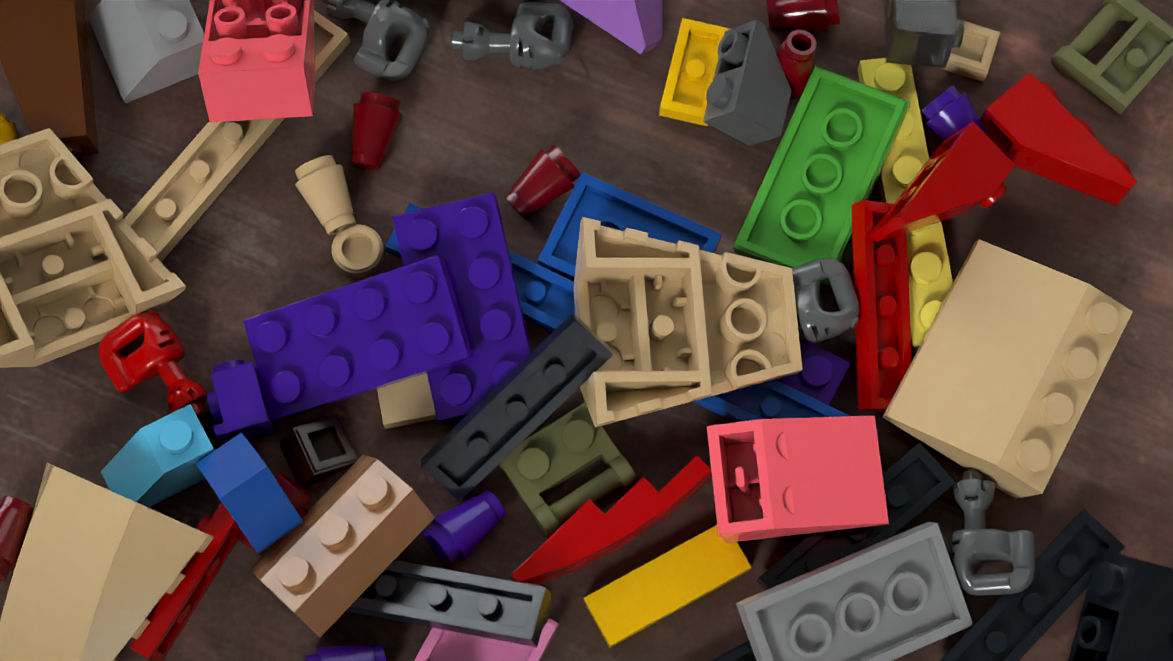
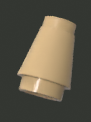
[295,155,356,235]

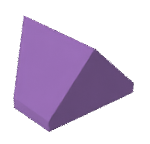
[560,0,663,54]

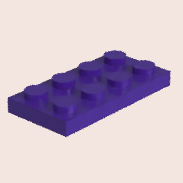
[392,192,532,421]
[243,255,474,421]

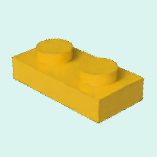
[659,18,730,127]

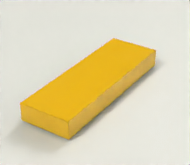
[583,525,752,648]

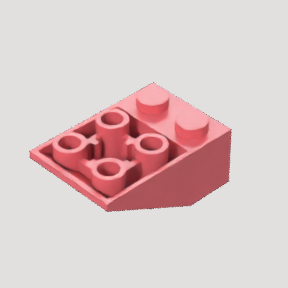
[198,0,315,123]
[707,416,889,543]

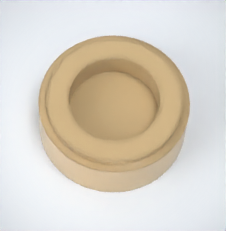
[332,224,385,279]

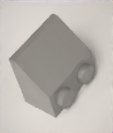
[88,0,204,104]

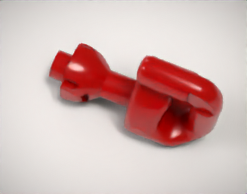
[98,309,207,419]

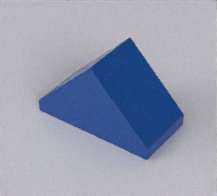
[196,433,303,554]

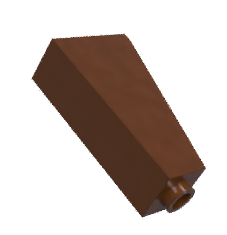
[0,0,99,161]

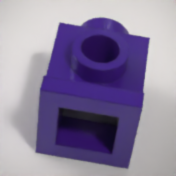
[207,360,276,445]

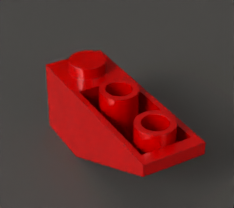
[980,72,1138,206]

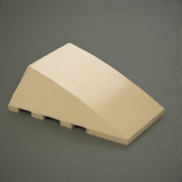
[0,128,186,368]
[573,217,802,427]
[0,463,214,661]

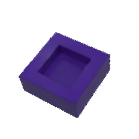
[781,339,850,405]

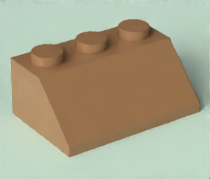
[250,454,435,637]

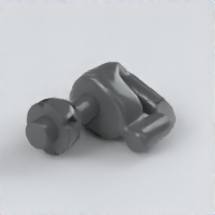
[321,0,430,82]
[452,1,574,70]
[792,257,860,343]
[951,470,1035,596]

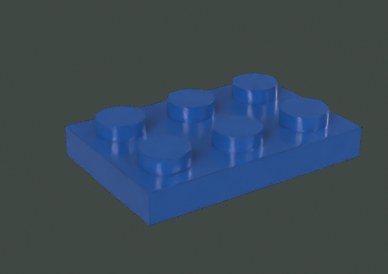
[538,172,722,282]

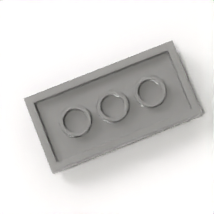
[736,522,973,661]

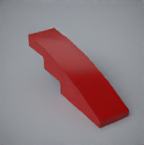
[511,455,712,585]

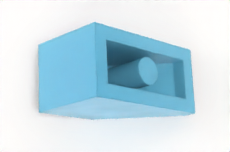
[101,404,215,507]

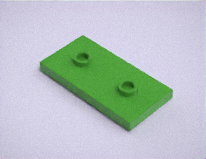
[733,66,910,290]

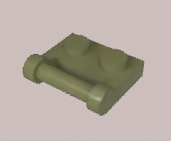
[1051,0,1173,115]
[499,402,638,538]

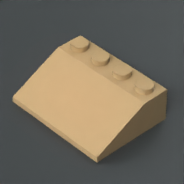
[883,239,1133,499]

